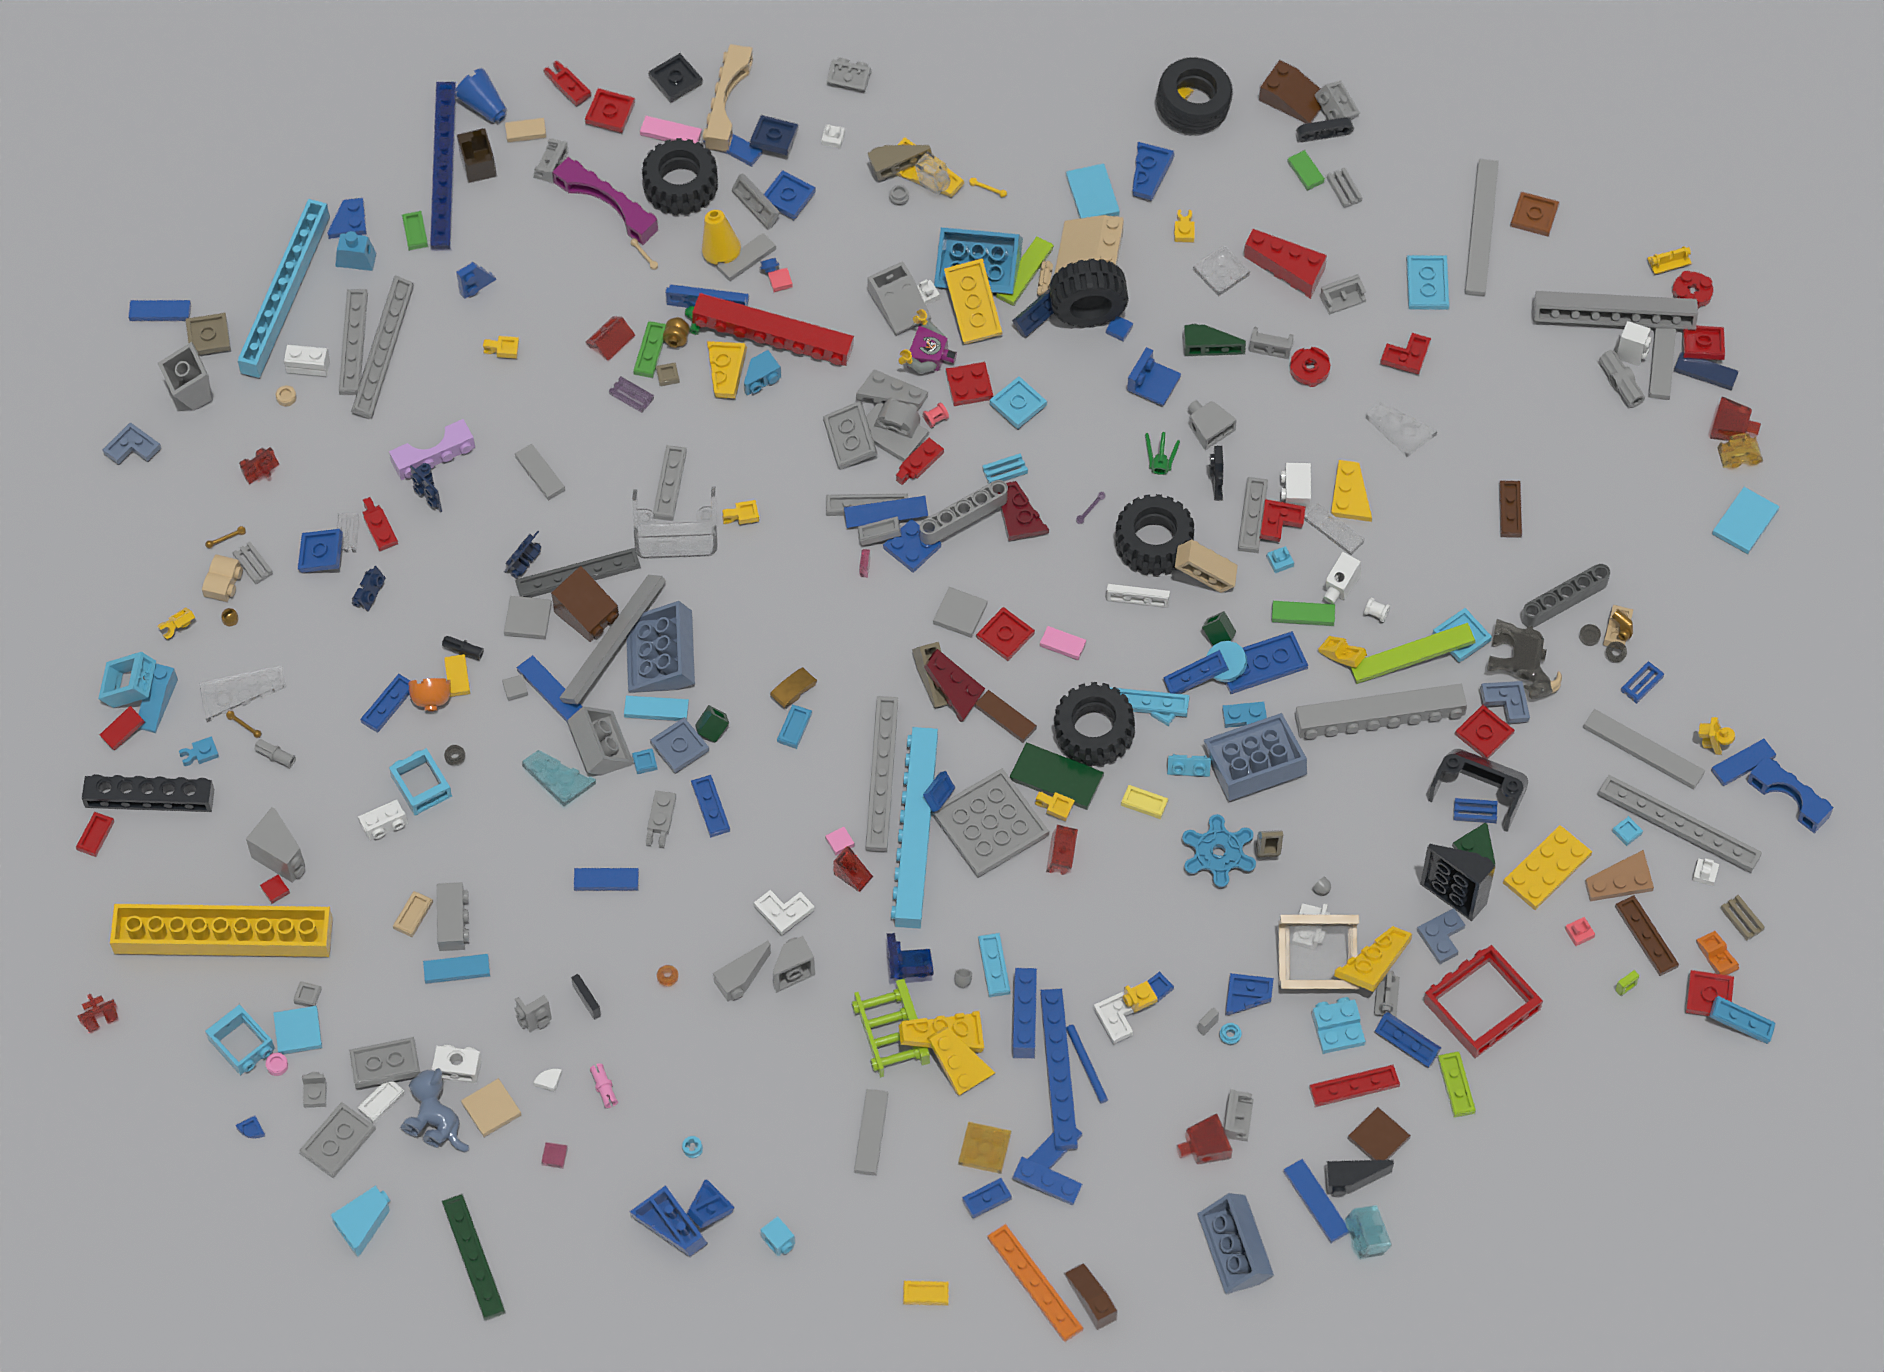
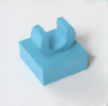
[1267,546,1294,573]

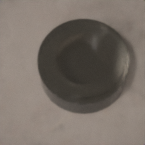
[1579,624,1601,646]

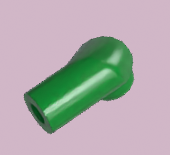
[685,306,701,335]

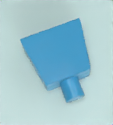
[335,231,377,271]

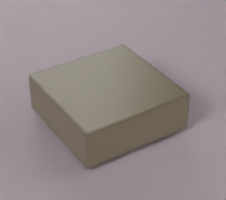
[656,362,680,386]

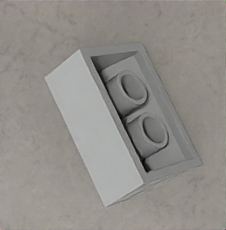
[567,706,634,775]

